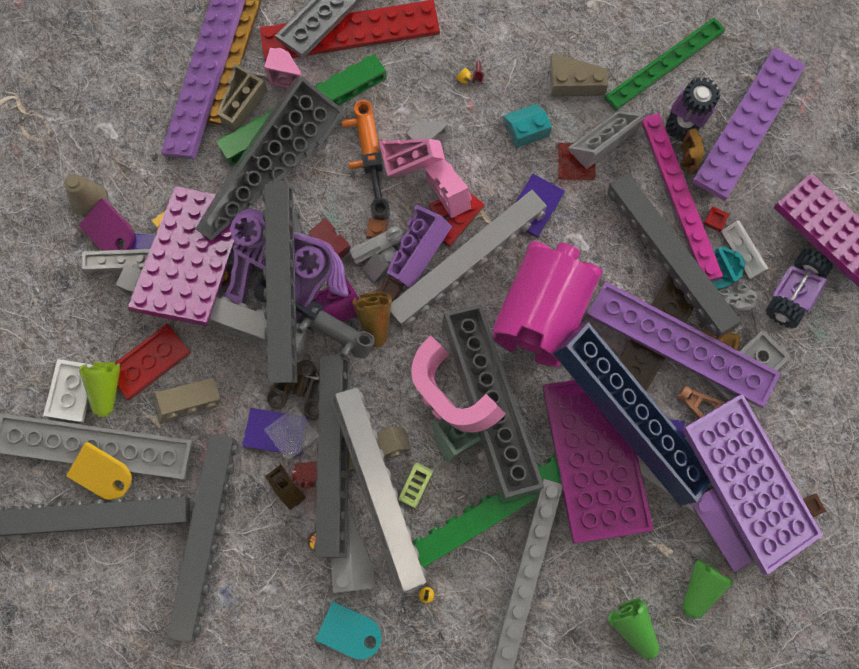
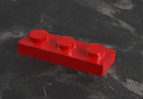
[442,193,485,247]

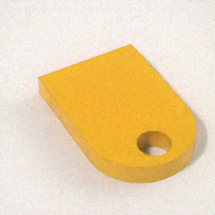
[66,442,132,500]

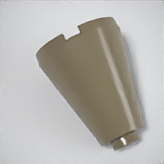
[64,174,107,217]

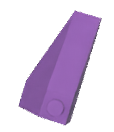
[690,487,752,572]

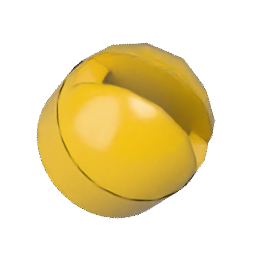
[456,68,472,84]
[418,587,435,604]

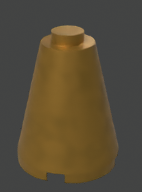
[353,292,392,347]

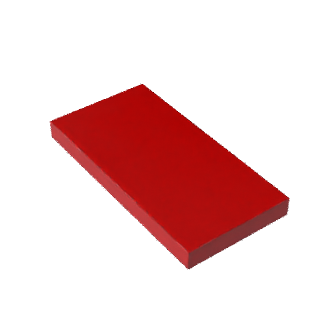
[115,323,191,400]

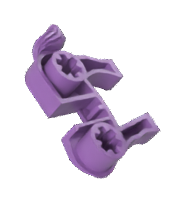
[224,209,349,323]

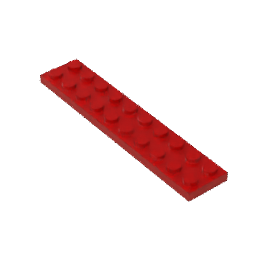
[259,0,440,62]

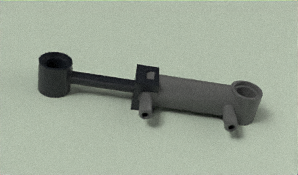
[254,275,375,358]

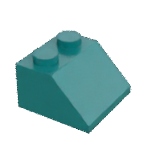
[503,104,552,148]

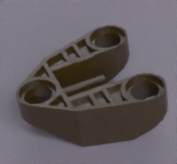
[267,360,320,420]

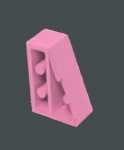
[424,159,472,218]

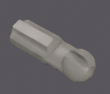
[349,227,404,265]

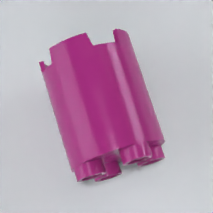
[492,241,603,367]

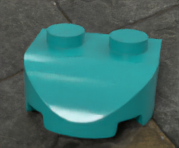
[711,247,745,291]

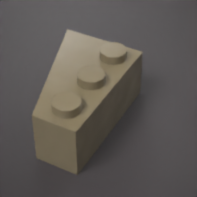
[153,377,220,424]

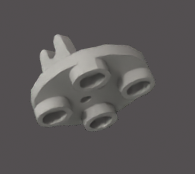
[719,284,758,312]

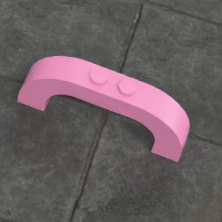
[411,335,506,432]

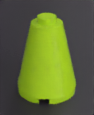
[79,362,120,417]

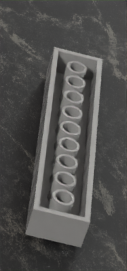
[116,264,310,358]

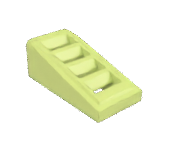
[398,462,433,508]

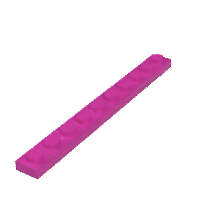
[642,113,723,281]

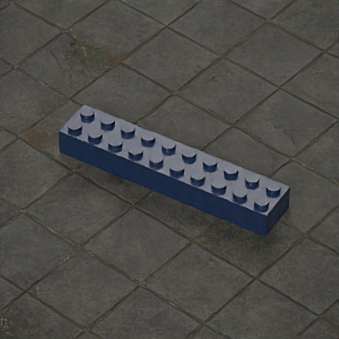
[553,322,710,506]

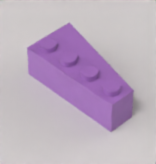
[387,204,452,288]

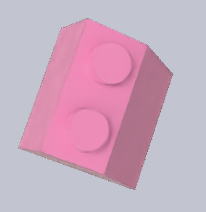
[264,48,302,88]

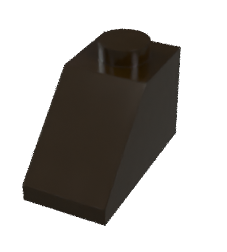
[265,464,306,511]

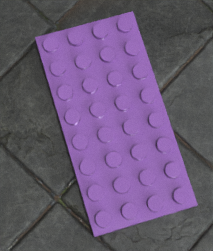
[681,393,823,575]

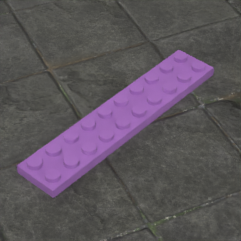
[161,0,245,159]
[692,47,806,201]
[587,281,781,408]

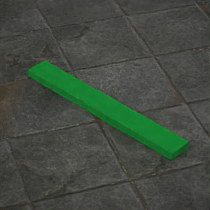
[604,17,726,111]

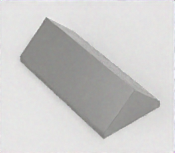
[568,111,645,169]

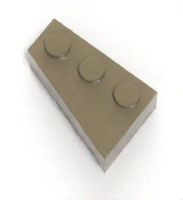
[549,53,608,96]
[218,63,267,131]
[348,427,412,473]

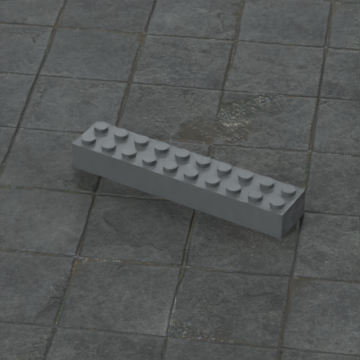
[442,304,544,503]

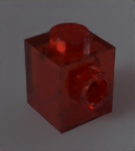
[292,461,318,488]

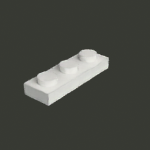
[721,221,768,279]

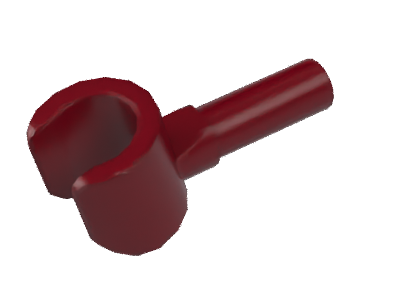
[472,61,484,85]

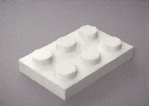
[43,359,93,423]

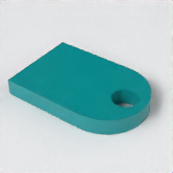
[315,601,382,659]

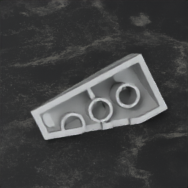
[331,509,376,593]

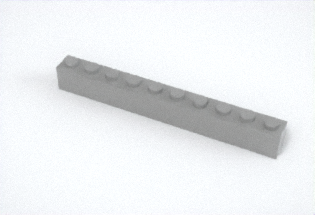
[390,190,547,328]
[331,387,426,592]

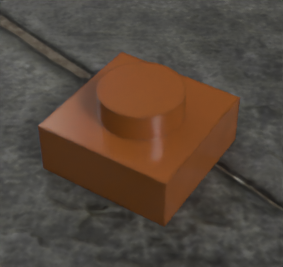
[366,218,387,239]

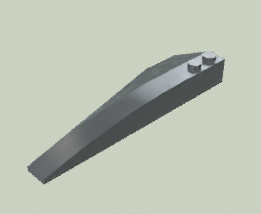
[195,76,344,240]

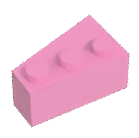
[379,139,445,177]

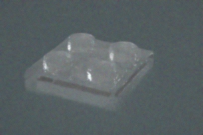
[264,406,318,461]

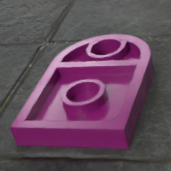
[78,198,135,251]

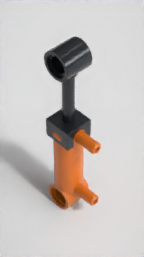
[341,100,390,220]

